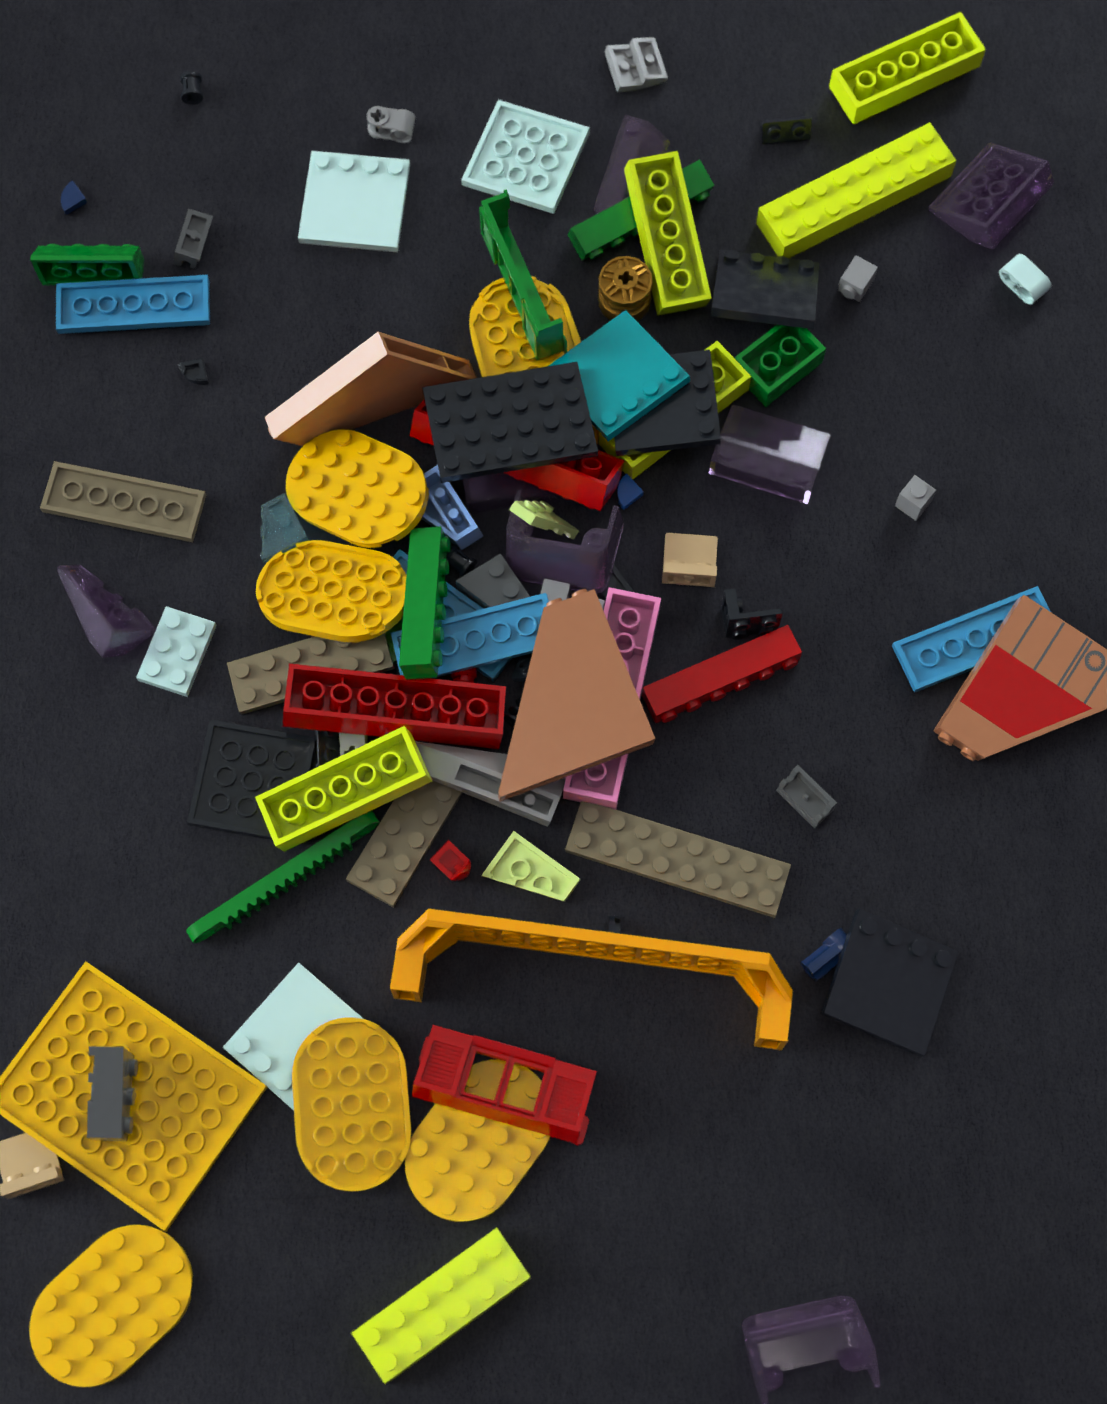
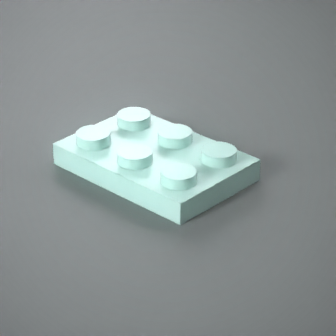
[136,606,217,697]

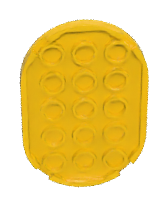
[470,283,579,377]
[286,429,429,548]
[256,540,407,643]
[292,1017,411,1191]
[405,1059,550,1222]
[29,1225,193,1387]

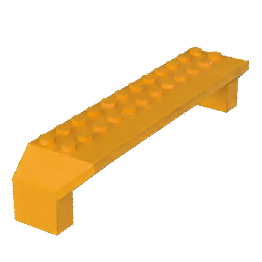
[390,909,793,1050]

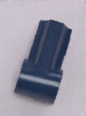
[801,928,847,982]

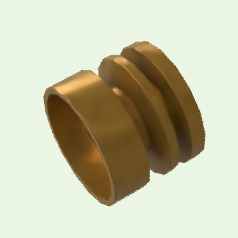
[598,256,652,321]

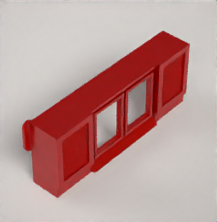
[412,1025,597,1145]

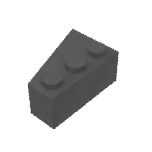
[456,554,530,609]
[87,1046,138,1141]

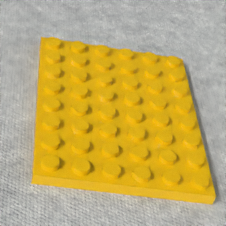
[0,961,267,1231]

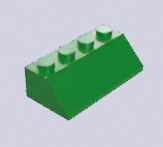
[30,244,144,285]

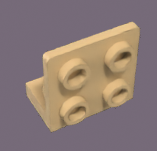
[662,533,718,587]
[0,1133,64,1199]

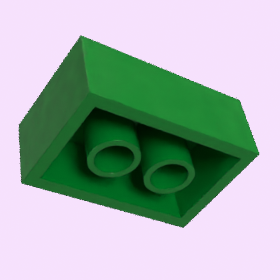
[734,325,826,407]

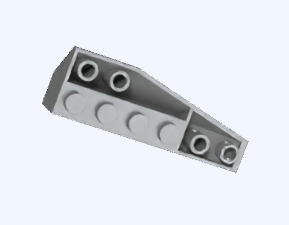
[415,741,566,827]

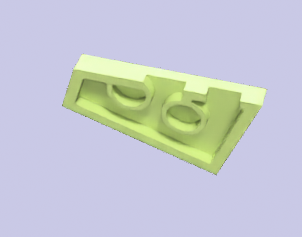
[509,500,579,539]
[481,831,581,902]

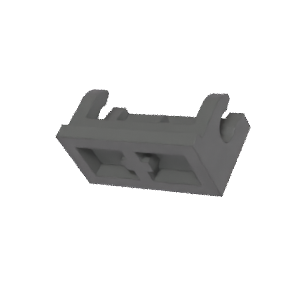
[174,209,213,269]
[776,765,837,828]

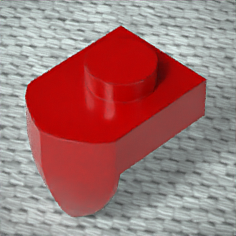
[430,840,471,881]

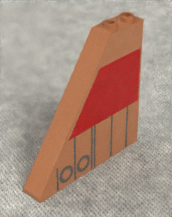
[933,595,1107,761]

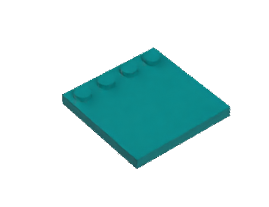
[549,310,690,441]

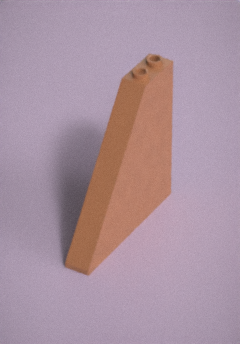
[265,332,477,446]
[498,589,655,802]

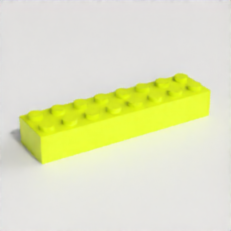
[756,123,956,259]

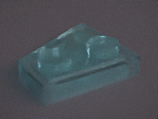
[260,493,309,563]

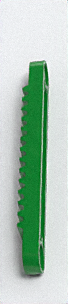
[186,810,380,944]

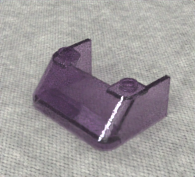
[506,489,624,593]
[742,1296,881,1404]

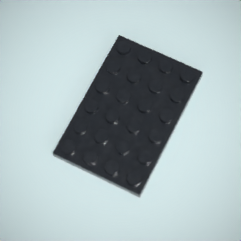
[423,362,598,483]

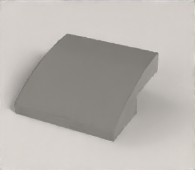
[604,37,668,92]

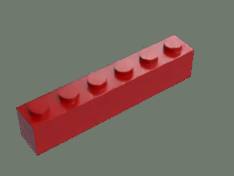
[642,625,802,723]

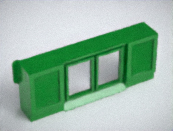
[479,189,567,360]

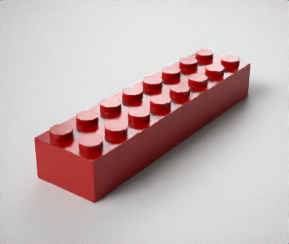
[410,400,625,511]
[283,663,506,749]

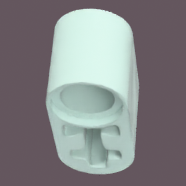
[999,254,1051,305]

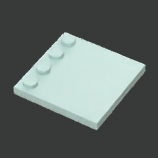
[461,100,590,214]
[298,151,410,252]
[223,963,363,1110]

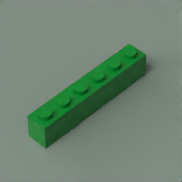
[568,160,715,261]
[399,526,451,679]

